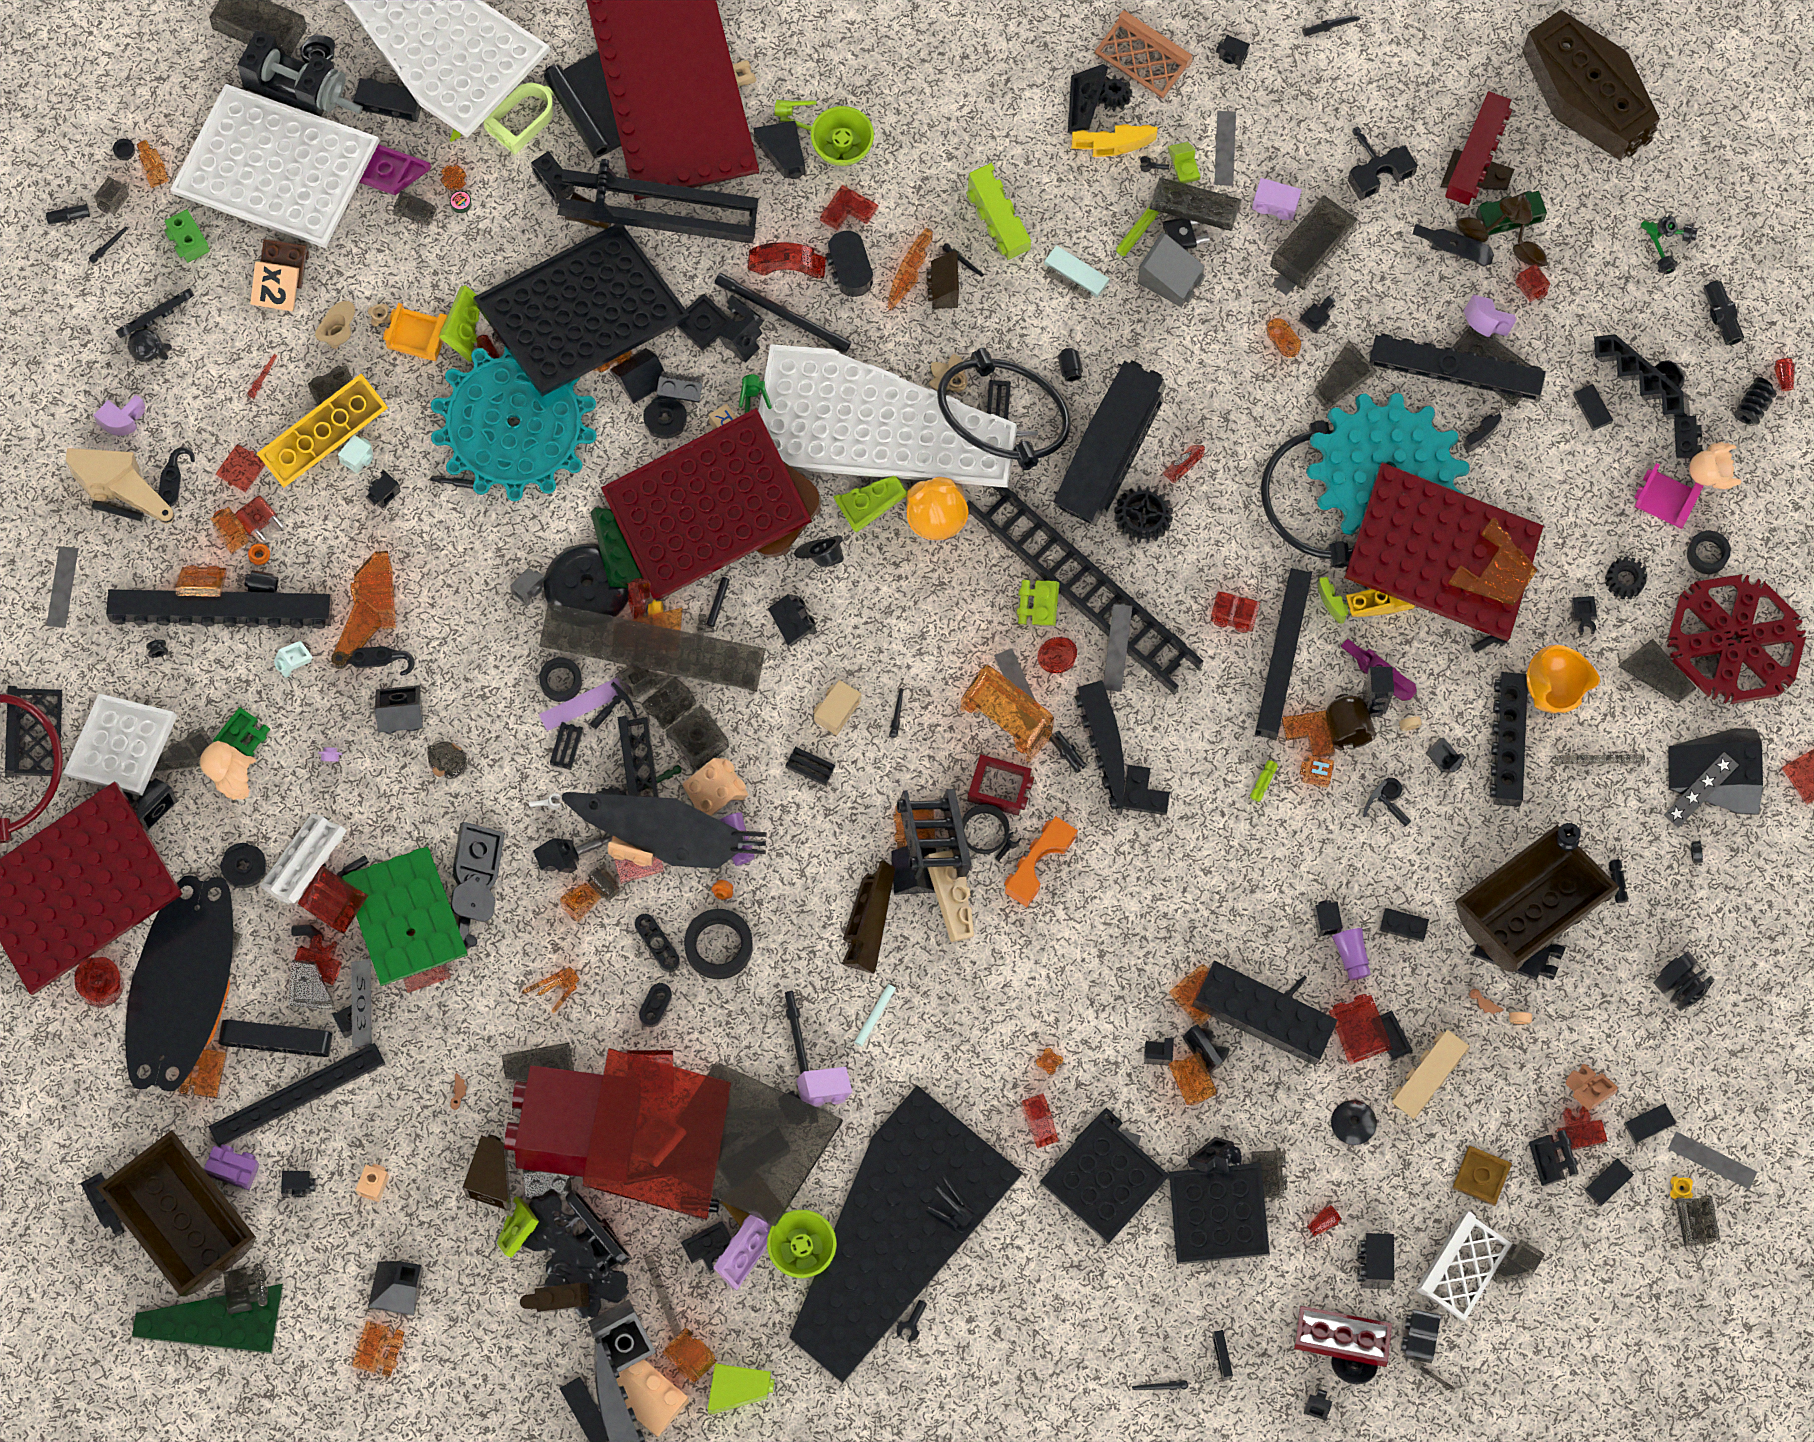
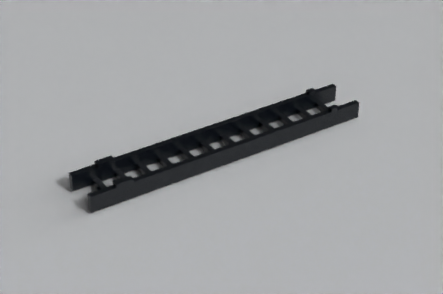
[967,486,1204,695]

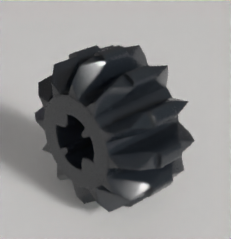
[1098,74,1132,112]

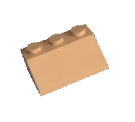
[616,1359,689,1437]

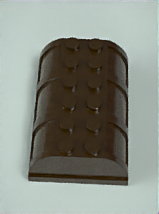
[1455,824,1619,972]
[96,1130,257,1297]

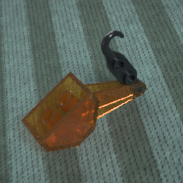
[331,551,415,676]

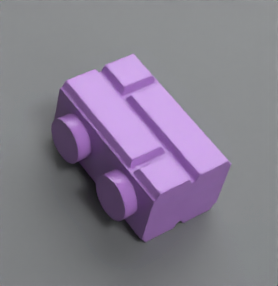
[204,1144,259,1190]

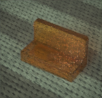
[1168,1053,1218,1106]

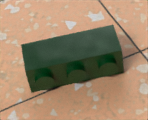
[1476,190,1547,236]

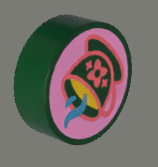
[450,191,472,213]

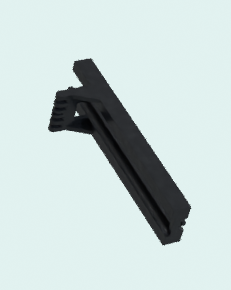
[557,159,759,243]

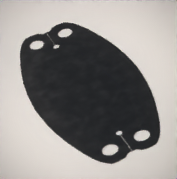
[125,875,234,1091]

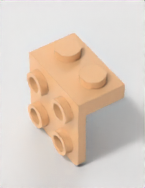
[683,758,749,816]

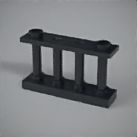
[896,789,972,879]

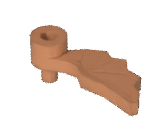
[1469,989,1504,1015]

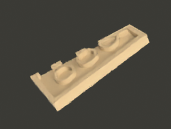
[924,850,974,942]

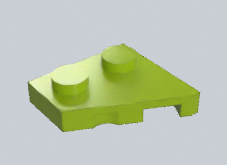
[497,1196,539,1258]

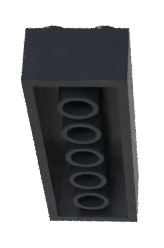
[1191,960,1338,1065]

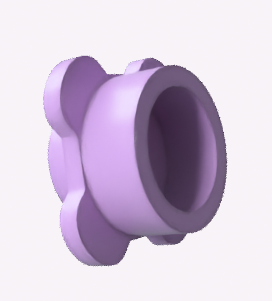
[318,747,342,762]

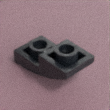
[1463,414,1502,453]

